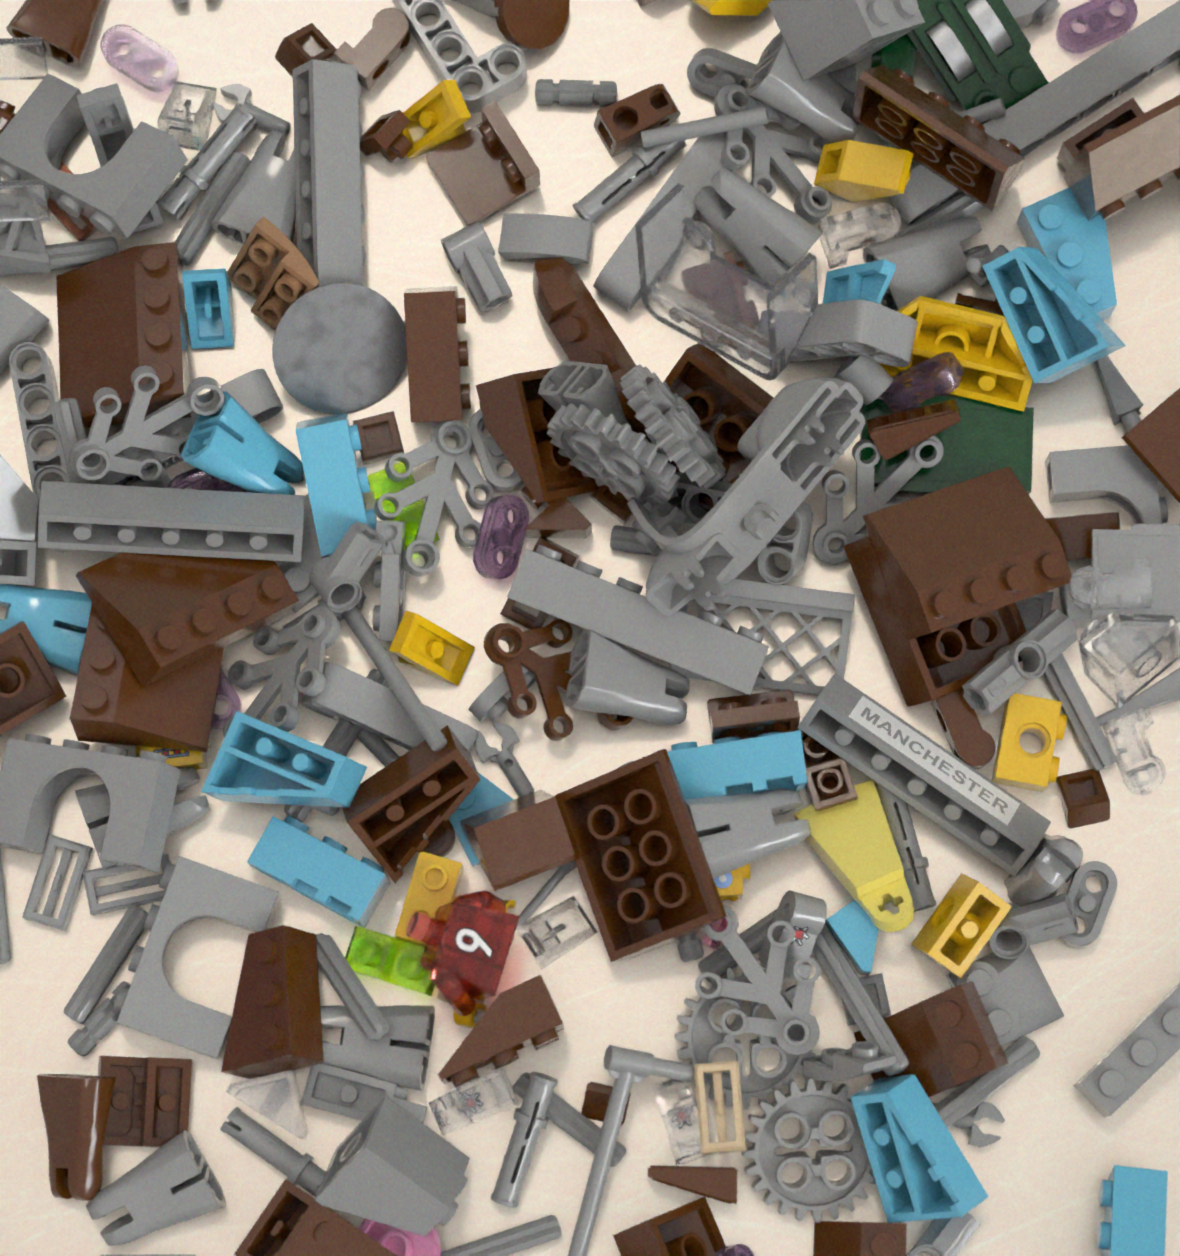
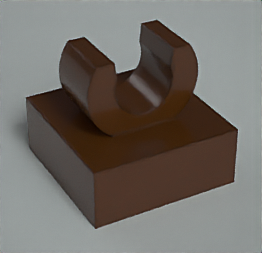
[359,109,413,162]

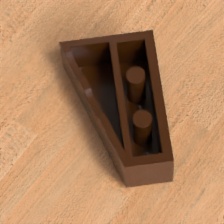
[403,286,471,423]
[342,725,481,884]
[221,925,324,1080]

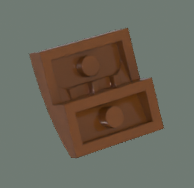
[98,1056,192,1147]

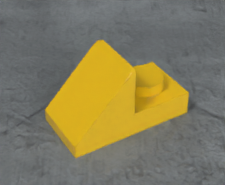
[401,79,471,159]
[389,611,475,686]

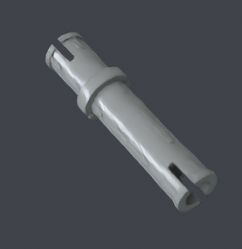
[157,104,258,220]
[572,125,686,223]
[875,784,937,912]
[490,1072,558,1207]
[220,1107,326,1197]

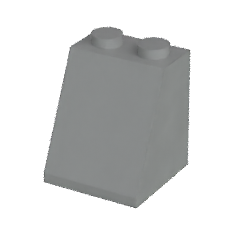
[768,0,925,81]
[314,1096,470,1236]

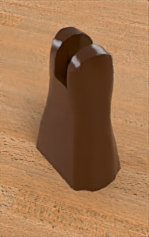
[6,0,103,67]
[37,1074,116,1201]

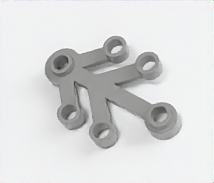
[714,84,832,224]
[69,366,225,481]
[374,420,494,577]
[813,435,944,564]
[223,606,340,738]
[695,905,821,1055]

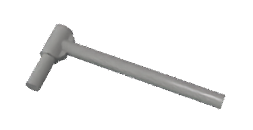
[283,591,447,751]
[568,1045,694,1256]

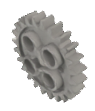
[620,364,726,489]
[547,403,680,506]
[675,966,819,1109]
[741,1077,876,1223]

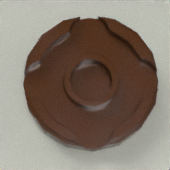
[494,0,570,49]

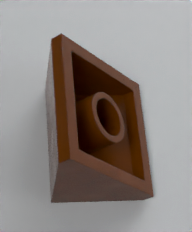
[460,789,576,891]

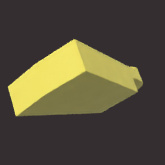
[794,779,914,932]

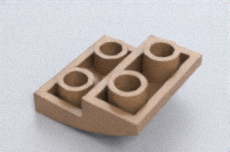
[227,216,319,331]

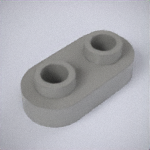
[687,48,762,107]
[469,409,522,491]
[468,666,536,722]
[1060,861,1117,947]

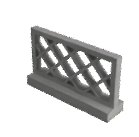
[670,579,855,695]

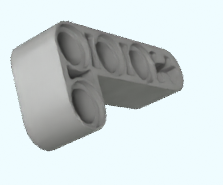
[392,0,527,114]
[754,300,918,367]
[643,471,813,585]
[300,662,479,753]

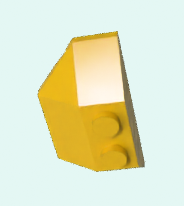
[879,296,1033,412]

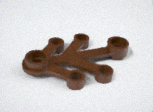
[484,619,634,741]

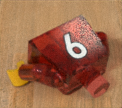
[406,890,519,1029]

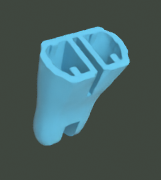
[181,391,304,495]
[0,584,92,675]

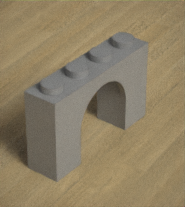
[0,73,188,239]
[1045,445,1168,627]
[0,734,181,873]
[112,856,278,1059]

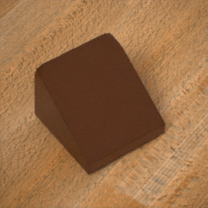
[275,22,337,76]
[1056,769,1110,828]
[582,1081,631,1125]

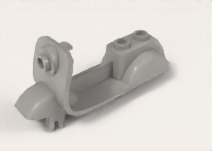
[627,377,865,616]

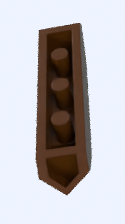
[532,257,646,435]

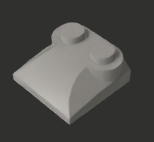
[946,946,1064,1047]

